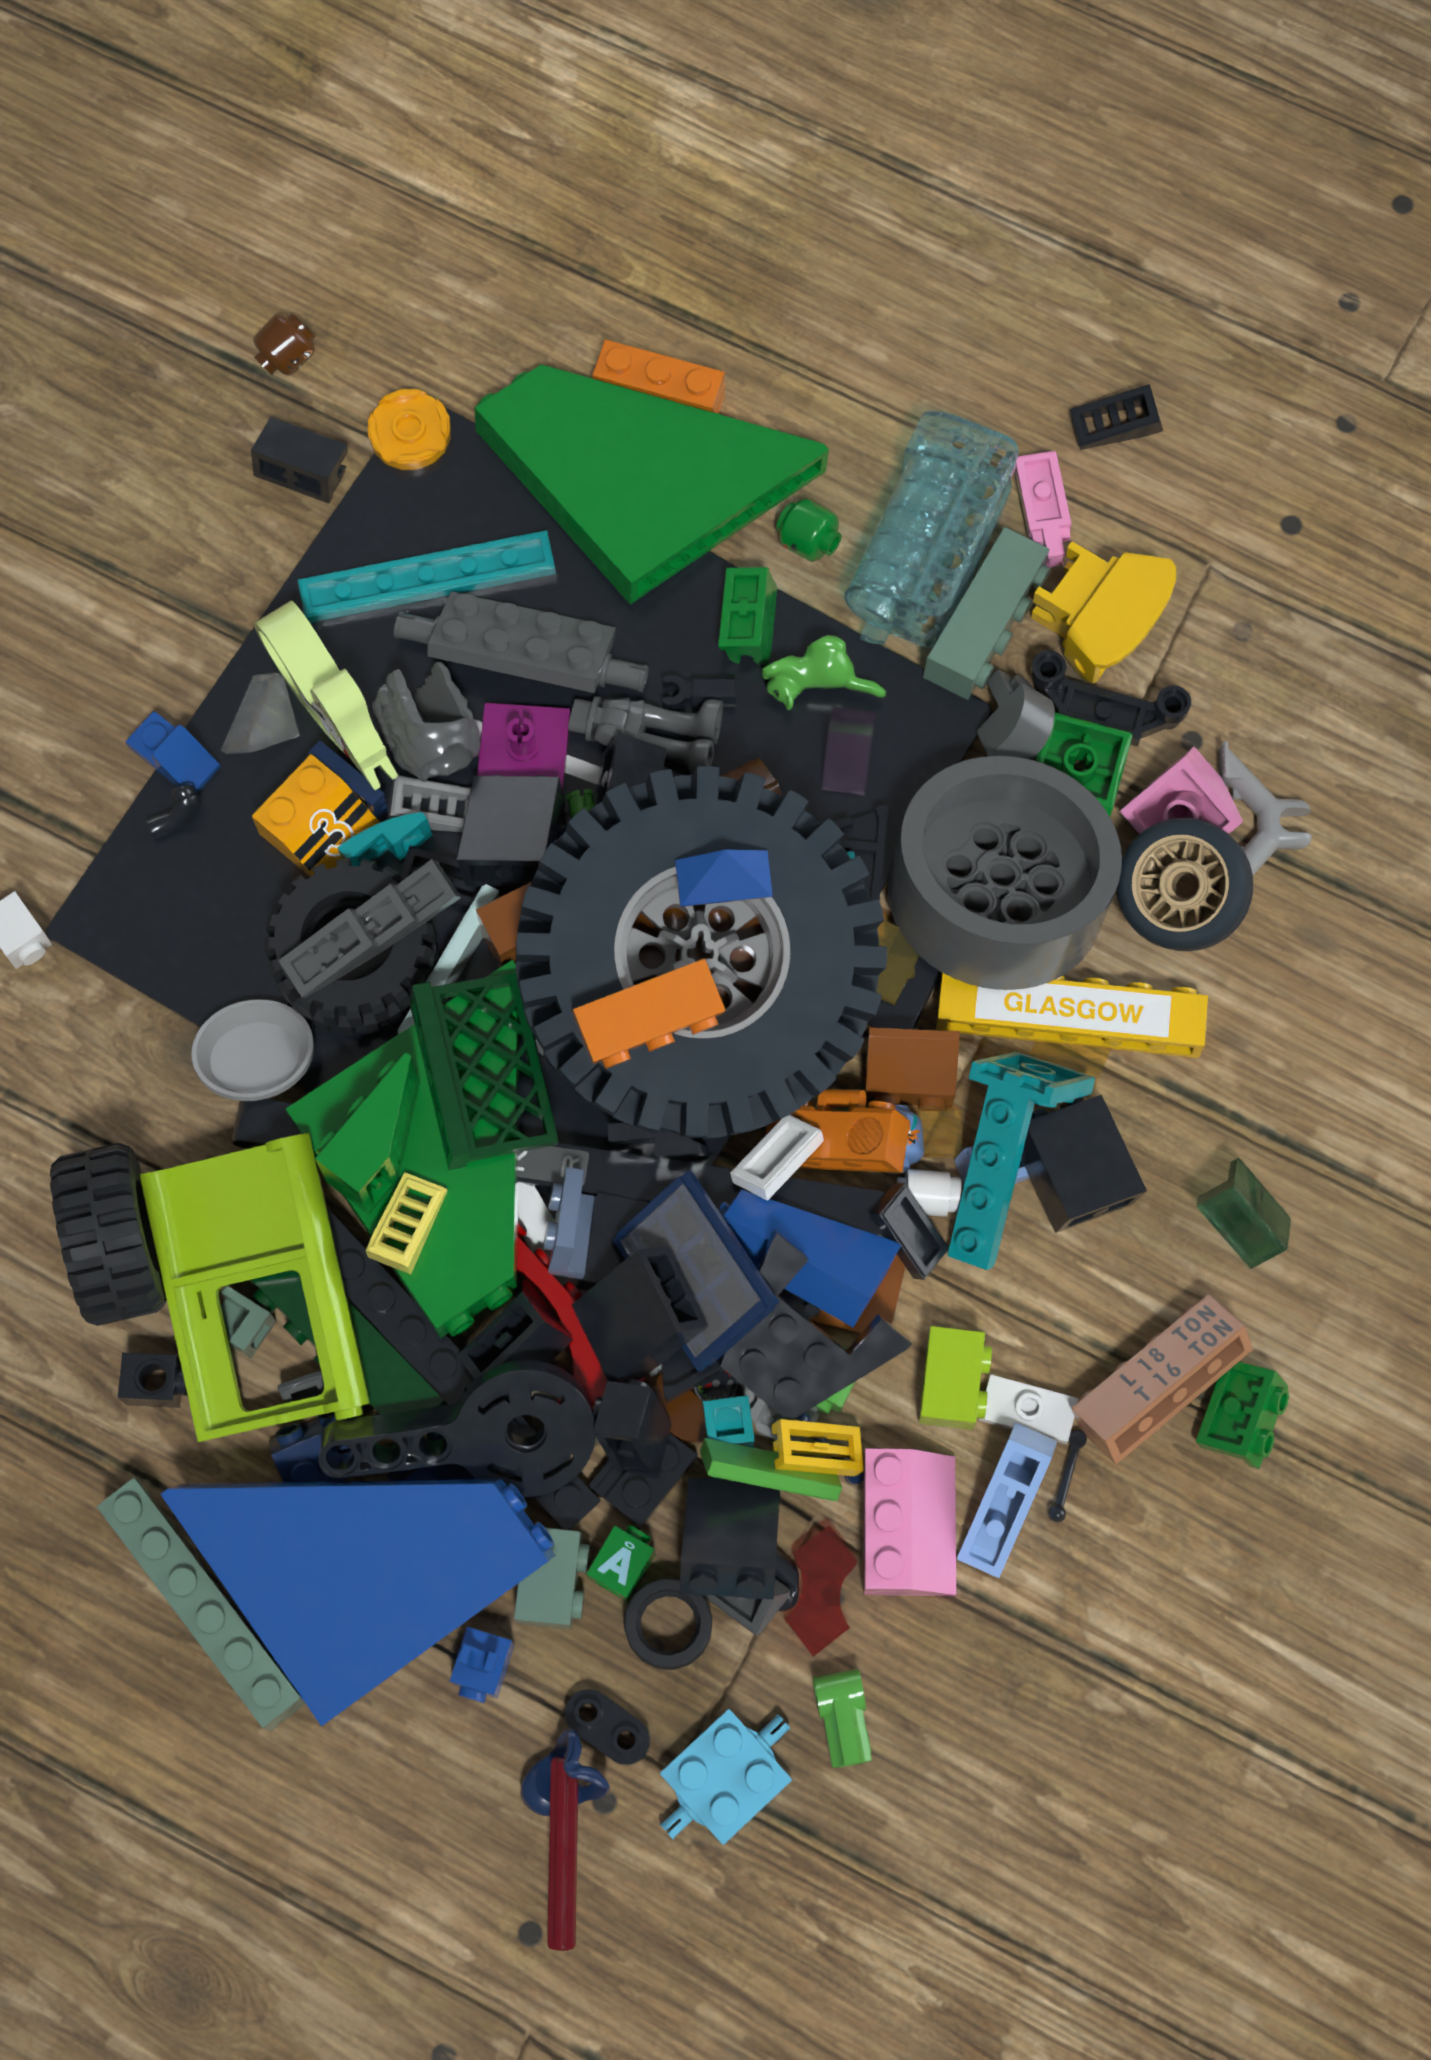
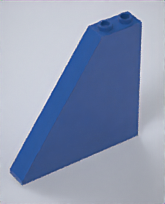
[160,1479,556,1726]

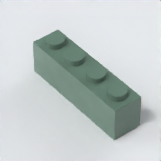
[923,527,1051,700]

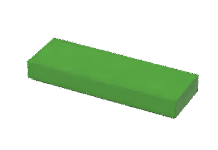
[700,1438,842,1501]

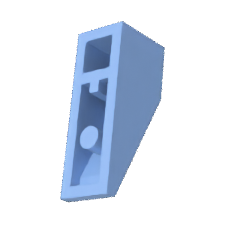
[957,1422,1057,1578]

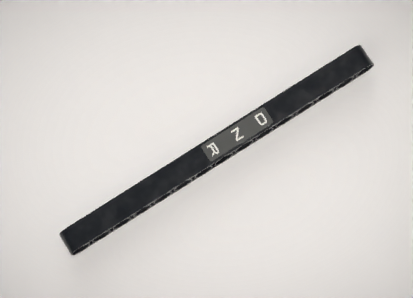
[231,1099,888,1239]

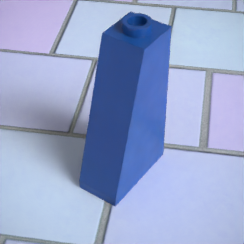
[710,1190,901,1327]

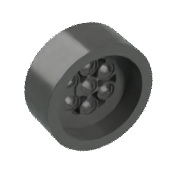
[887,756,1122,990]

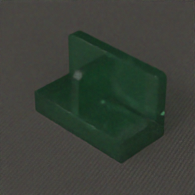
[1196,1158,1291,1269]

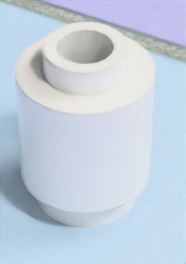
[896,1169,961,1217]

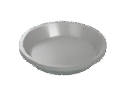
[191,999,314,1101]

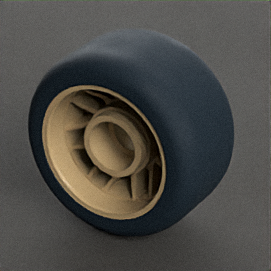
[1116,818,1253,952]

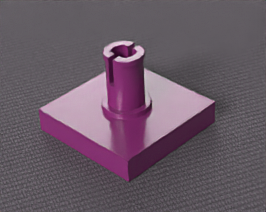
[477,703,571,794]

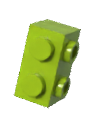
[919,1326,992,1430]

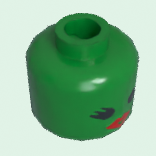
[776,499,842,562]

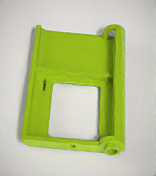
[139,1133,370,1442]

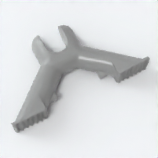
[1218,741,1312,875]

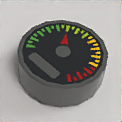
[694,1370,739,1401]

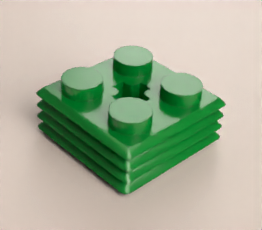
[1036,713,1132,817]

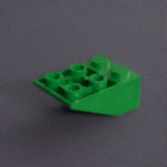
[315,1052,420,1215]

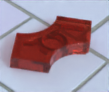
[785,1526,858,1658]

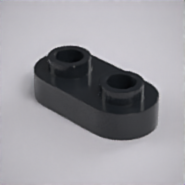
[565,1689,650,1766]

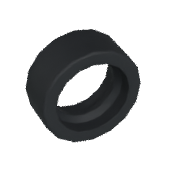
[624,1578,712,1670]

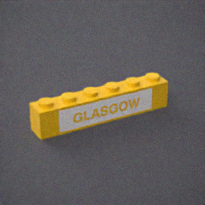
[936,973,1208,1058]

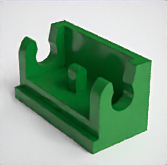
[718,567,777,665]

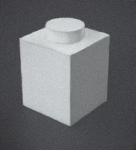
[0,891,52,969]

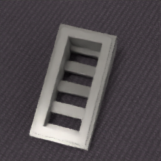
[386,776,471,832]

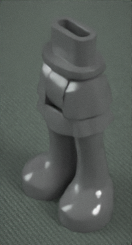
[568,696,723,775]

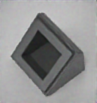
[278,1370,324,1422]

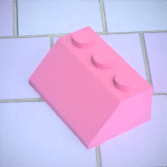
[863,1449,956,1596]

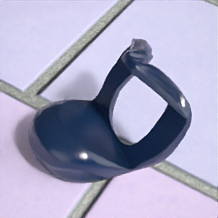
[520,1728,610,1816]

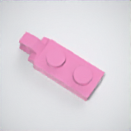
[1013,451,1072,567]

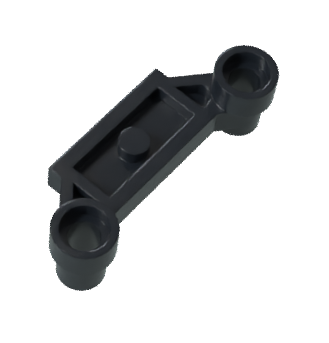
[1031,650,1191,747]

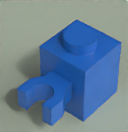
[449,1627,515,1704]

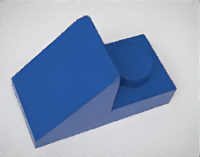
[125,711,221,794]

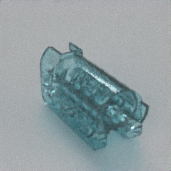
[844,411,1019,647]

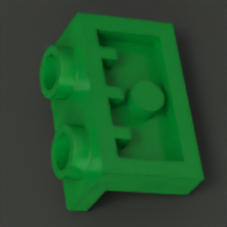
[1196,1362,1289,1469]

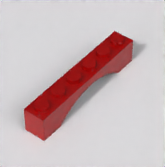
[517,1223,647,1405]

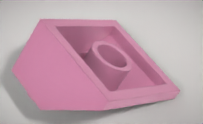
[1120,747,1243,834]

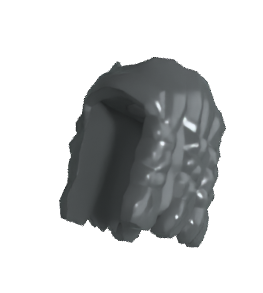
[372,662,480,782]

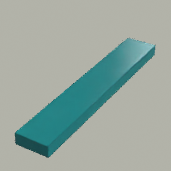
[298,530,556,623]

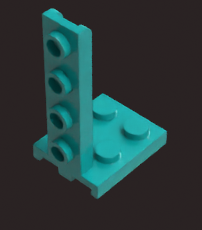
[947,1051,1096,1270]

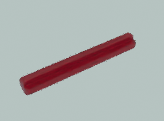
[547,1757,579,1951]

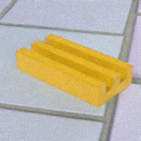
[771,1419,864,1476]

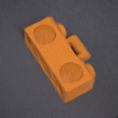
[765,1089,910,1173]

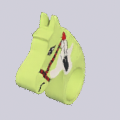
[254,601,398,790]

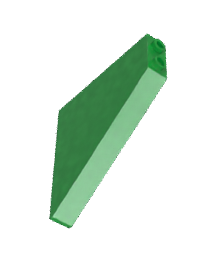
[474,364,829,604]
[286,960,520,1338]

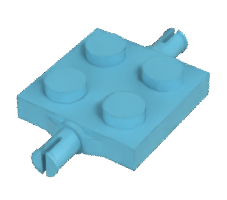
[659,1708,792,1845]

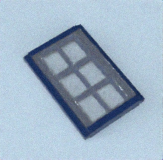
[613,1171,780,1371]

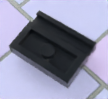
[589,1433,698,1529]

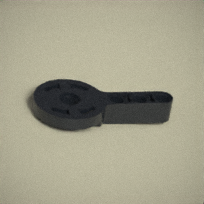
[319,1360,596,1497]

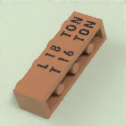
[1071,1294,1253,1465]

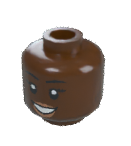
[253,313,315,376]

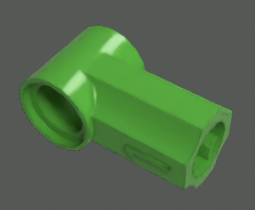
[812,1669,872,1768]

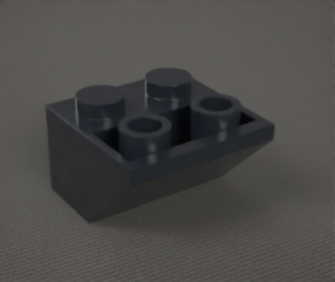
[457,1279,573,1400]

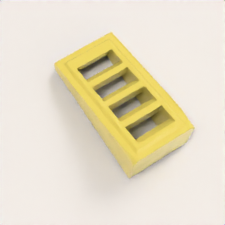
[365,1172,448,1274]

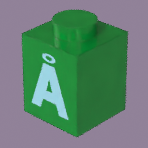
[586,1525,656,1602]

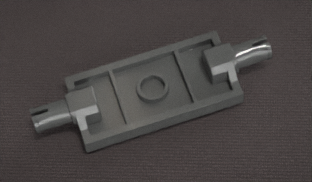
[394,591,649,693]

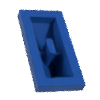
[675,849,773,907]

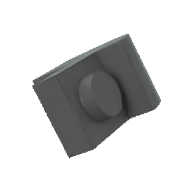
[977,669,1055,760]

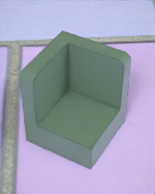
[221,1286,277,1359]

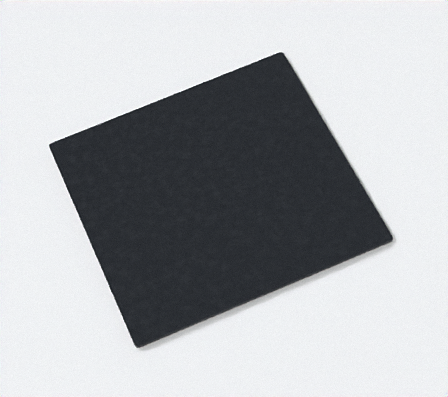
[46,407,991,1220]

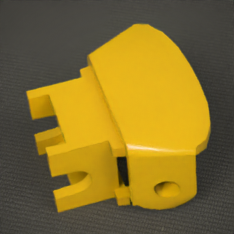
[1031,541,1176,683]

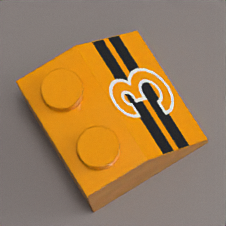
[252,754,380,877]

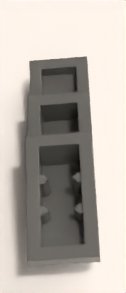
[278,859,461,998]

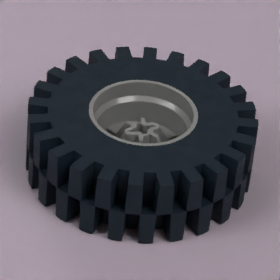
[516,766,887,1140]

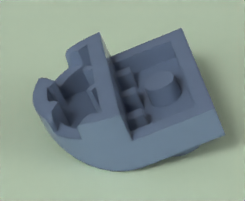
[543,1167,595,1280]

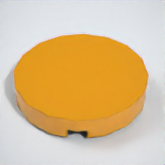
[368,389,451,470]

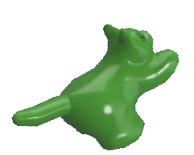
[762,635,886,710]

